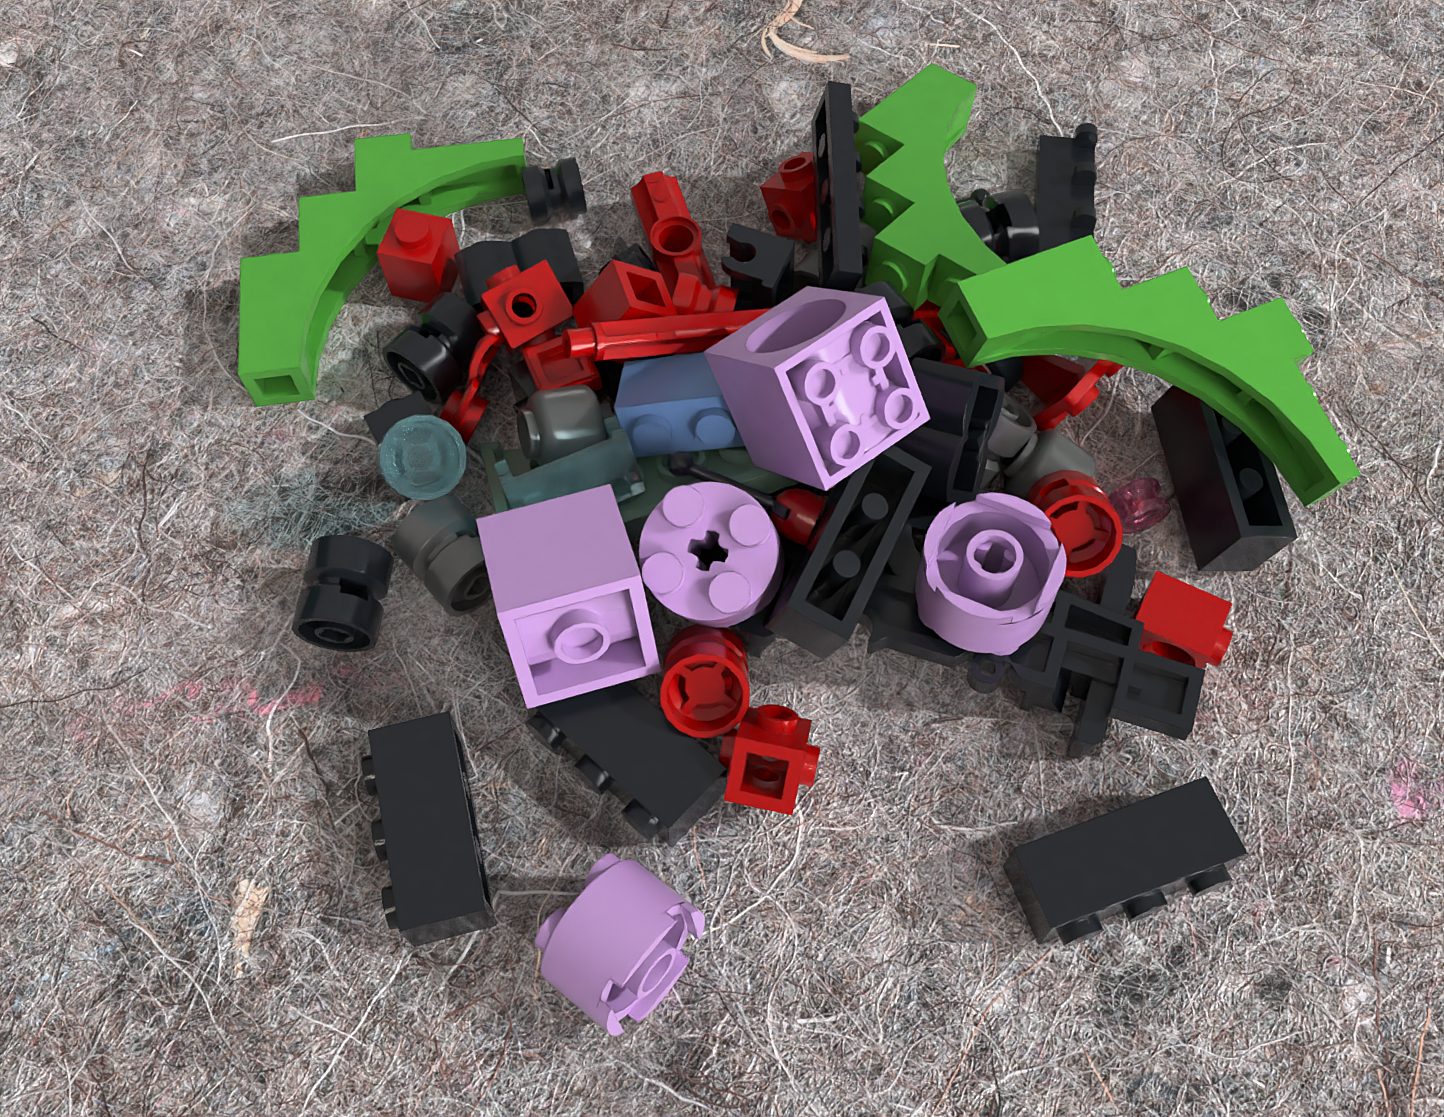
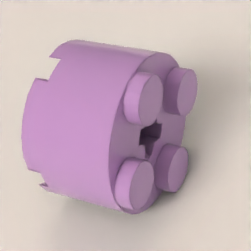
[639,482,785,628]
[915,492,1066,656]
[534,853,705,1036]

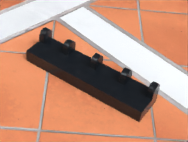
[811,80,868,293]
[1034,123,1098,253]

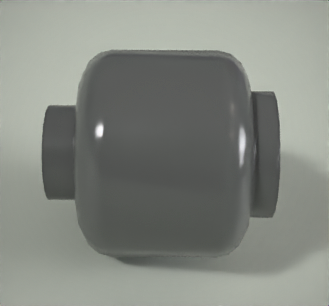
[517,384,615,471]
[1002,428,1096,509]

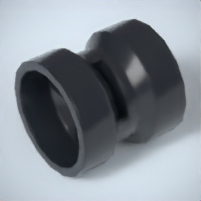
[520,157,587,224]

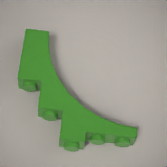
[854,63,1030,357]
[238,133,528,407]
[937,235,1361,507]

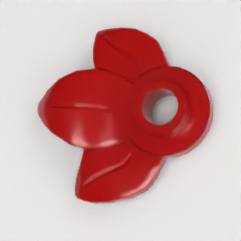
[438,334,501,444]

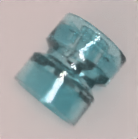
[377,415,466,500]

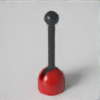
[668,451,825,546]

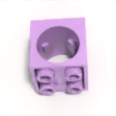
[704,286,930,491]
[476,484,661,709]

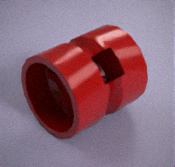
[1025,470,1123,578]
[660,624,750,738]

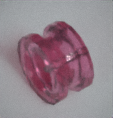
[1108,477,1171,534]

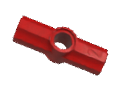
[630,171,716,297]

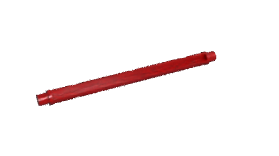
[562,300,946,361]

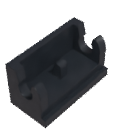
[721,223,795,311]

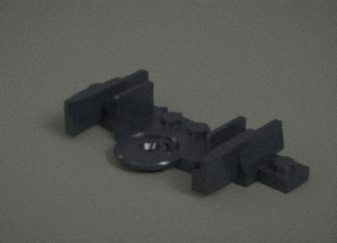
[699,482,1206,759]

